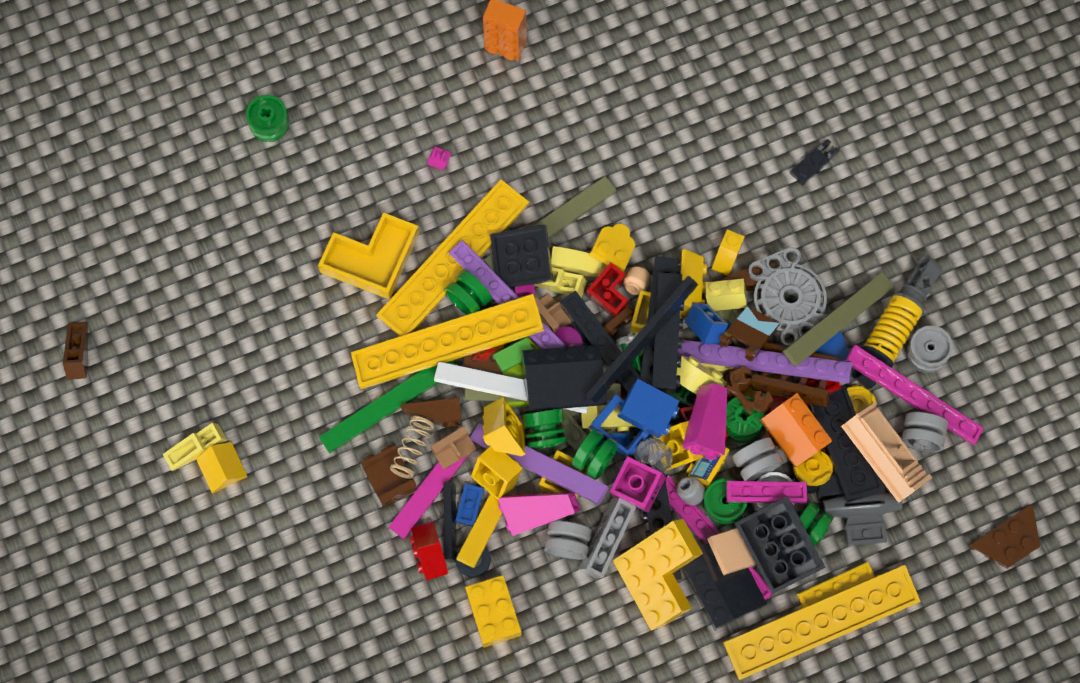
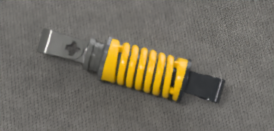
[852,255,942,390]

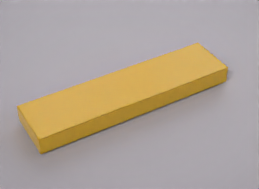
[456,494,503,568]
[796,562,875,608]

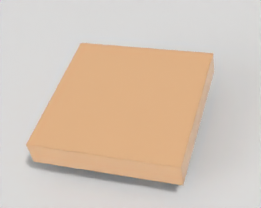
[707,529,756,575]

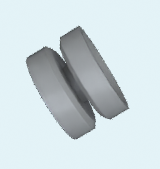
[906,326,953,374]
[902,412,948,452]
[732,438,783,481]
[544,521,591,560]

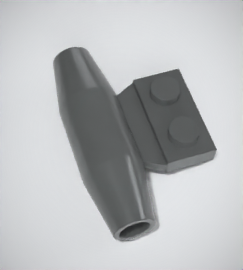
[822,493,903,546]

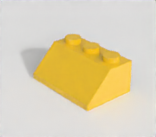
[680,249,707,316]
[482,397,525,456]

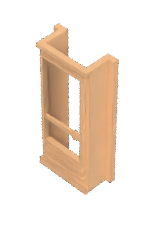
[841,402,932,503]

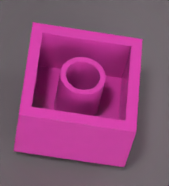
[609,456,666,512]

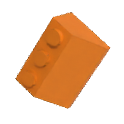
[761,393,832,467]

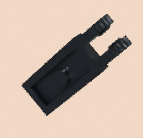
[790,139,839,186]

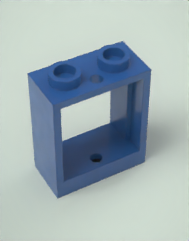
[589,395,649,457]

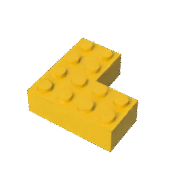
[318,213,420,300]
[613,519,703,631]

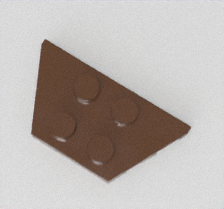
[969,504,1040,569]

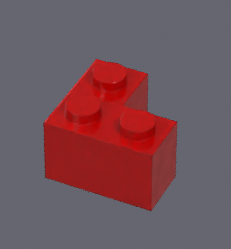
[586,262,628,318]
[409,521,449,581]

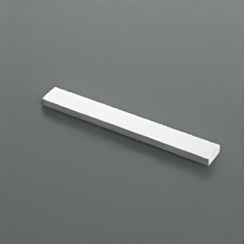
[434,362,588,414]

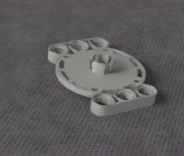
[748,247,827,347]

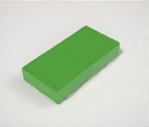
[493,338,533,373]

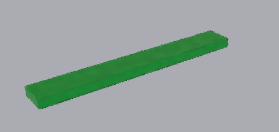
[319,360,456,454]

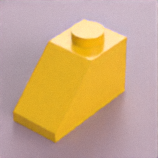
[711,229,745,276]

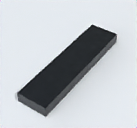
[444,481,457,563]

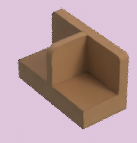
[535,294,571,333]
[431,426,476,469]

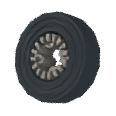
[455,546,491,578]

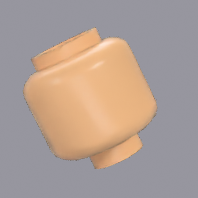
[623,267,651,295]

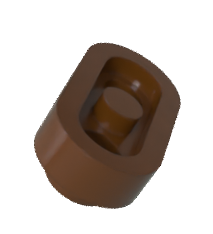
[604,307,634,338]

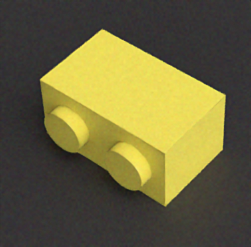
[706,279,747,311]

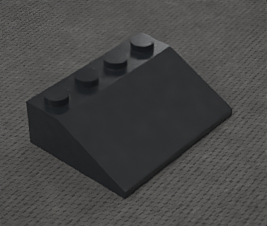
[520,345,607,411]
[735,496,826,594]
[682,543,767,631]

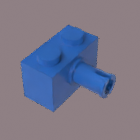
[685,303,731,345]

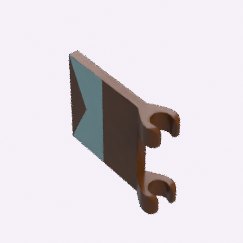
[719,306,780,361]

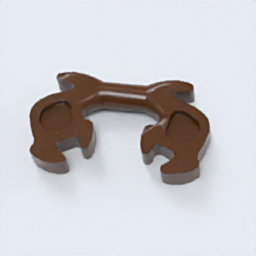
[726,366,774,415]

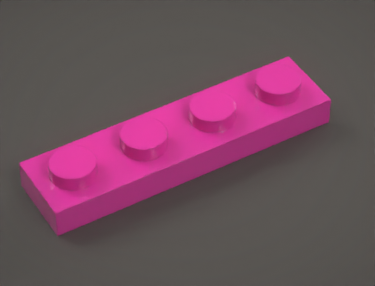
[726,481,807,503]

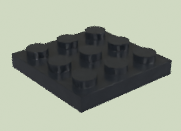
[490,224,554,289]

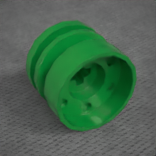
[726,396,764,444]
[523,409,568,449]

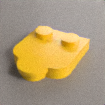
[589,224,635,272]

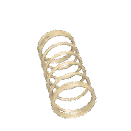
[390,416,435,479]

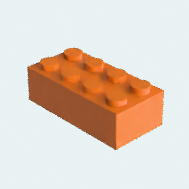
[483,0,527,61]

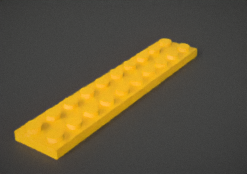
[376,180,529,336]
[351,294,545,389]
[723,565,921,680]

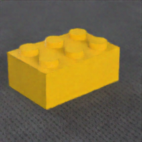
[465,575,522,648]

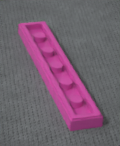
[388,455,469,540]

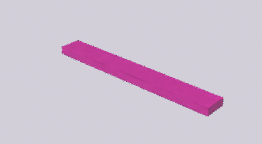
[844,345,984,445]
[666,475,772,600]

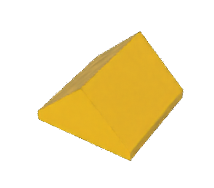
[196,442,248,494]

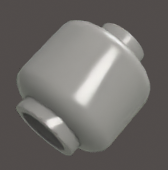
[677,476,706,506]

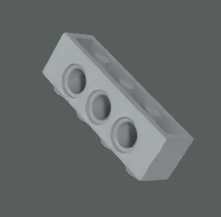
[579,498,636,578]

